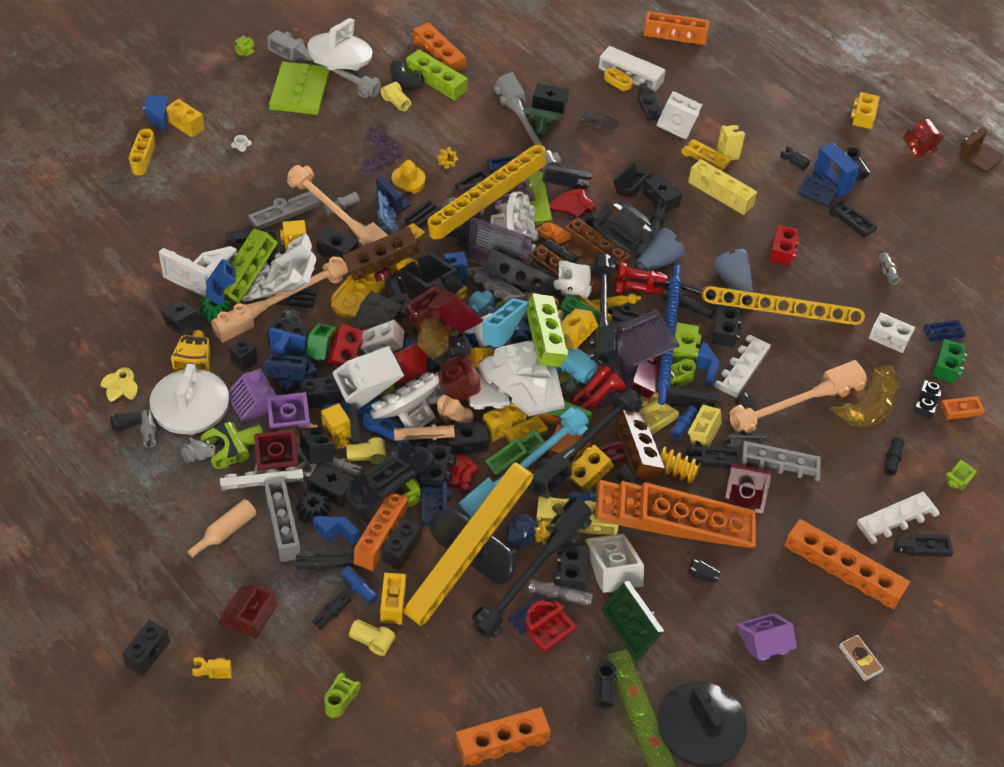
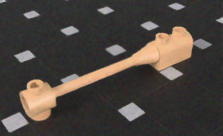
[287,165,388,256]
[211,256,348,343]
[730,360,867,434]

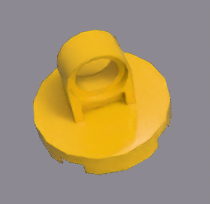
[391,160,426,194]

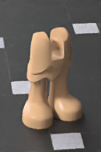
[437,395,474,424]

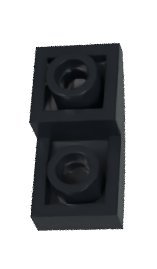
[914,380,943,419]

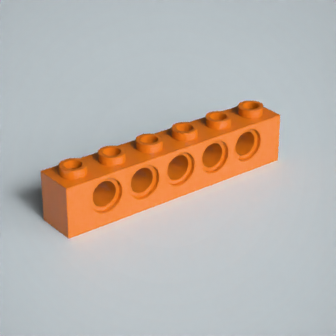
[784,519,910,610]

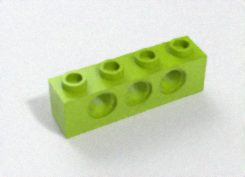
[406,49,468,100]
[224,229,278,304]
[526,293,568,367]

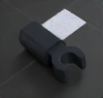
[780,146,810,170]

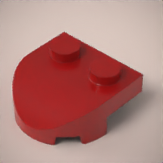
[525,600,577,654]

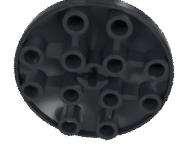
[657,682,747,767]

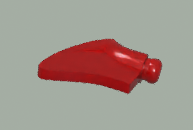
[549,189,597,218]
[440,454,479,493]

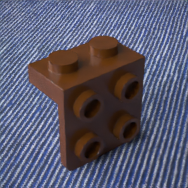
[959,127,1004,173]

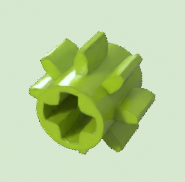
[235,36,255,57]

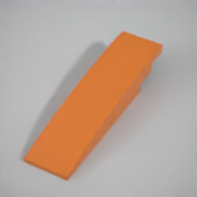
[595,480,756,548]

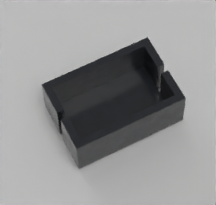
[400,252,464,303]

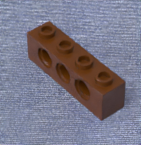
[342,226,421,281]
[615,410,664,482]

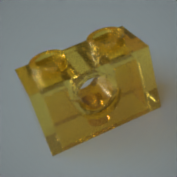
[418,316,450,360]

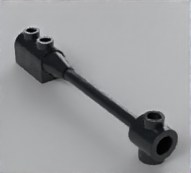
[589,254,619,366]
[529,388,642,499]
[471,497,592,638]

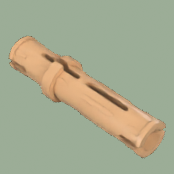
[394,424,455,441]

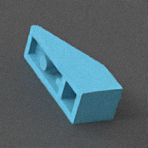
[482,298,529,347]

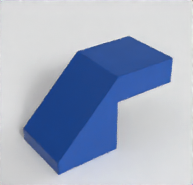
[206,259,236,306]
[696,342,720,388]
[313,516,360,546]

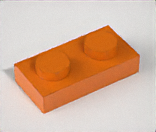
[536,222,571,245]
[940,396,985,420]

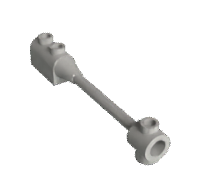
[267,30,381,98]
[494,72,562,172]

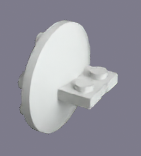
[307,18,372,70]
[488,191,539,262]
[150,363,229,435]
[370,372,441,428]

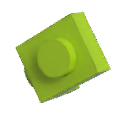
[946,460,977,491]
[401,478,420,507]

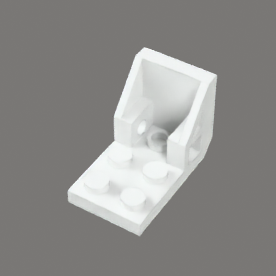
[656,91,702,139]
[159,246,237,297]

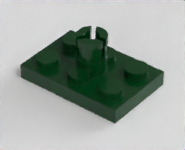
[524,107,564,135]
[601,581,664,660]

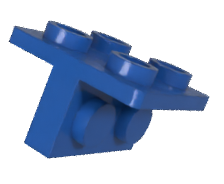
[269,328,307,357]

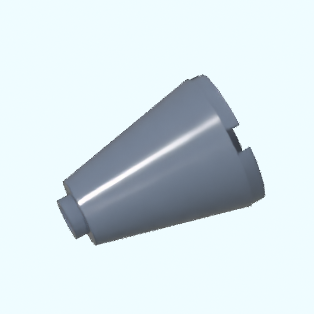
[635,228,685,271]
[714,249,753,301]

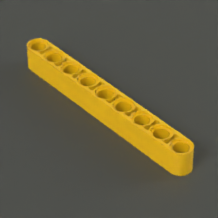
[428,145,546,239]
[701,286,865,325]
[403,462,534,626]

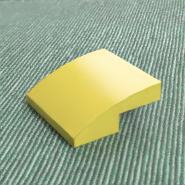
[638,391,679,435]

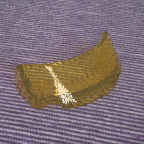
[830,366,900,427]

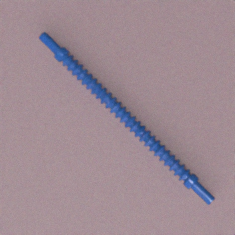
[657,265,681,405]

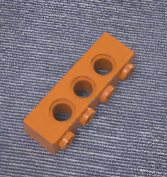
[643,11,710,45]
[412,22,466,73]
[354,493,408,571]
[455,707,551,766]

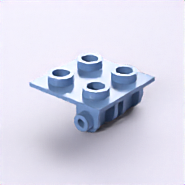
[377,191,398,235]

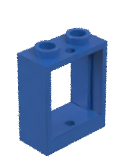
[813,142,860,197]

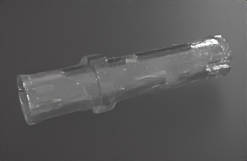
[528,579,593,606]

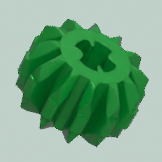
[199,295,231,323]

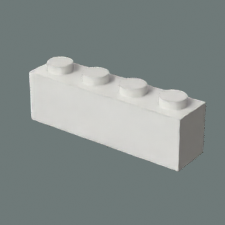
[599,46,666,92]

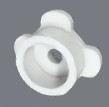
[231,135,252,152]

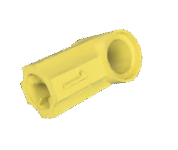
[380,82,411,112]
[346,437,387,464]
[349,619,396,656]

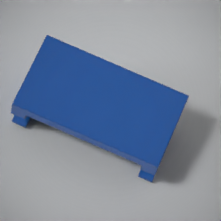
[444,252,468,287]

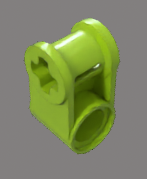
[669,359,696,388]
[324,673,361,718]

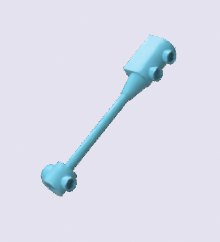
[468,290,598,384]
[455,406,589,519]

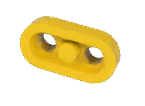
[604,67,633,91]

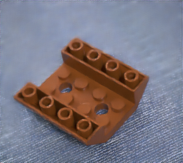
[529,218,631,297]

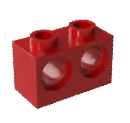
[769,225,800,266]
[326,324,363,367]

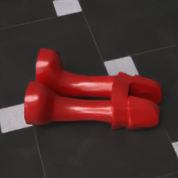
[614,262,667,295]
[570,366,627,412]

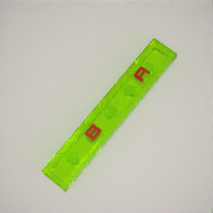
[607,649,675,767]

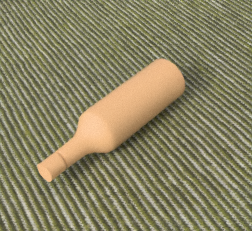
[187,499,257,558]

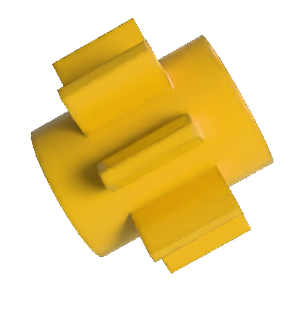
[436,147,459,169]
[535,520,551,545]

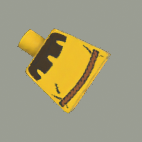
[171,330,211,372]

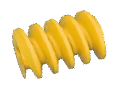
[660,446,701,484]

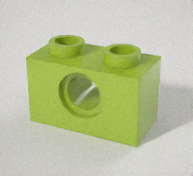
[672,322,701,363]

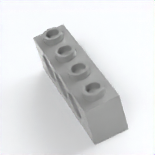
[264,477,301,563]

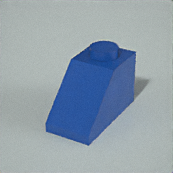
[143,95,169,131]

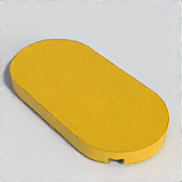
[331,272,386,318]

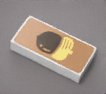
[839,635,883,681]

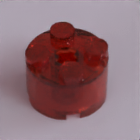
[903,119,944,159]
[435,356,481,402]

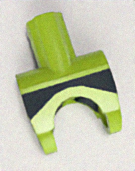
[200,422,263,469]

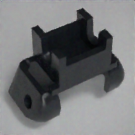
[593,202,653,257]

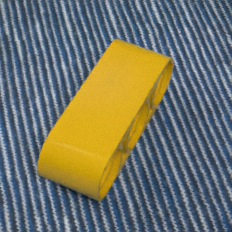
[129,129,156,175]

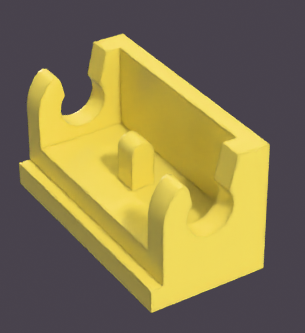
[716,125,745,161]
[688,405,722,447]

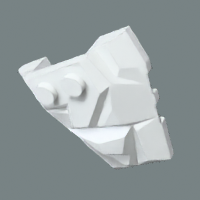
[242,233,316,302]
[478,340,565,416]

